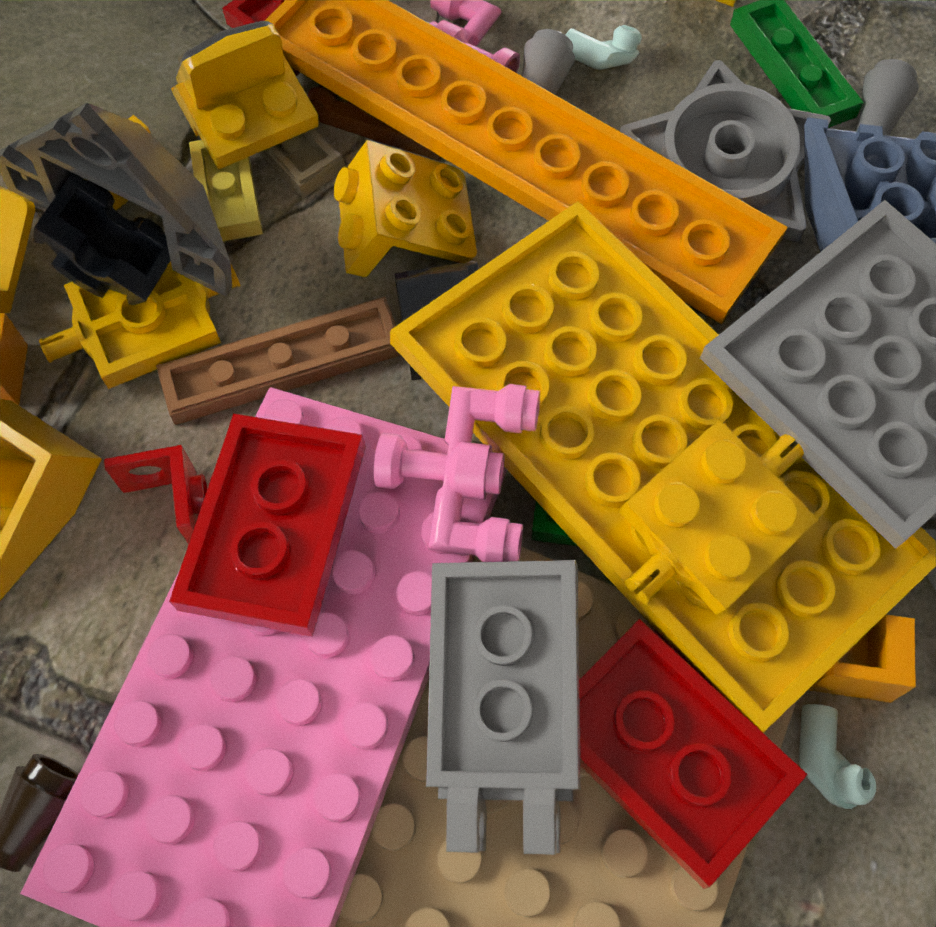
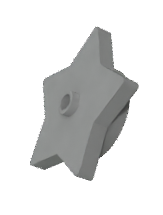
[620,60,831,242]

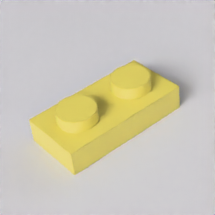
[189,140,263,241]

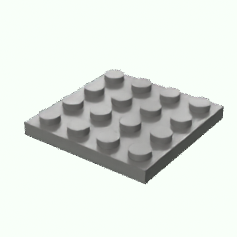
[700,200,936,549]

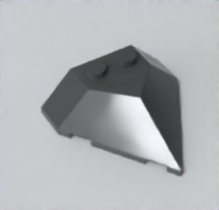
[0,103,232,297]

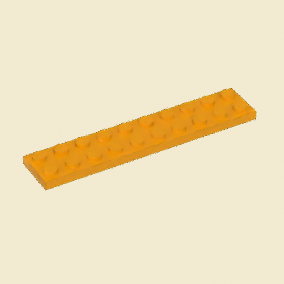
[265,0,788,324]

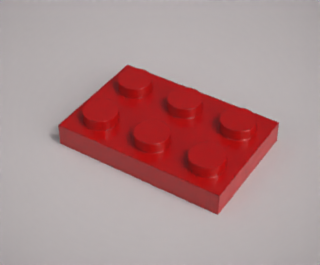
[169,413,366,637]
[579,619,808,889]

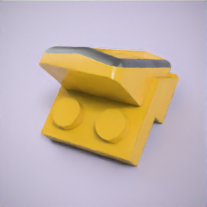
[171,21,319,170]

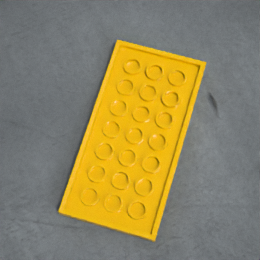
[390,201,936,732]

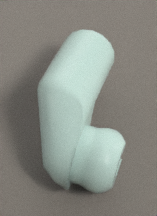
[566,25,642,70]
[799,704,876,809]

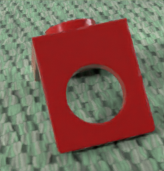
[104,445,208,544]

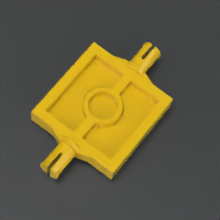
[38,261,241,389]
[619,419,818,615]

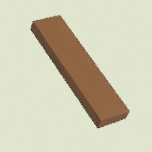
[156,296,401,425]

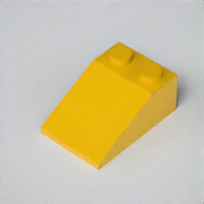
[0,399,102,600]

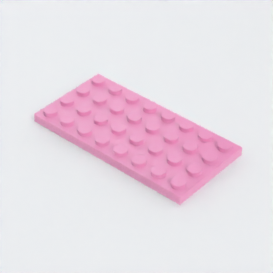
[20,387,507,927]

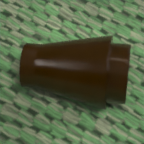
[0,754,79,872]

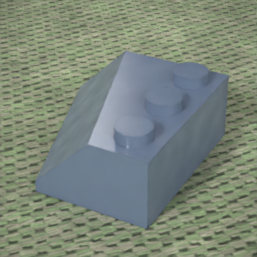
[804,117,936,252]

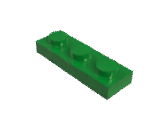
[730,0,864,128]

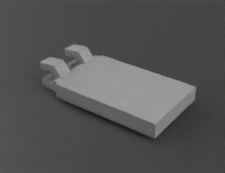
[426,560,581,855]

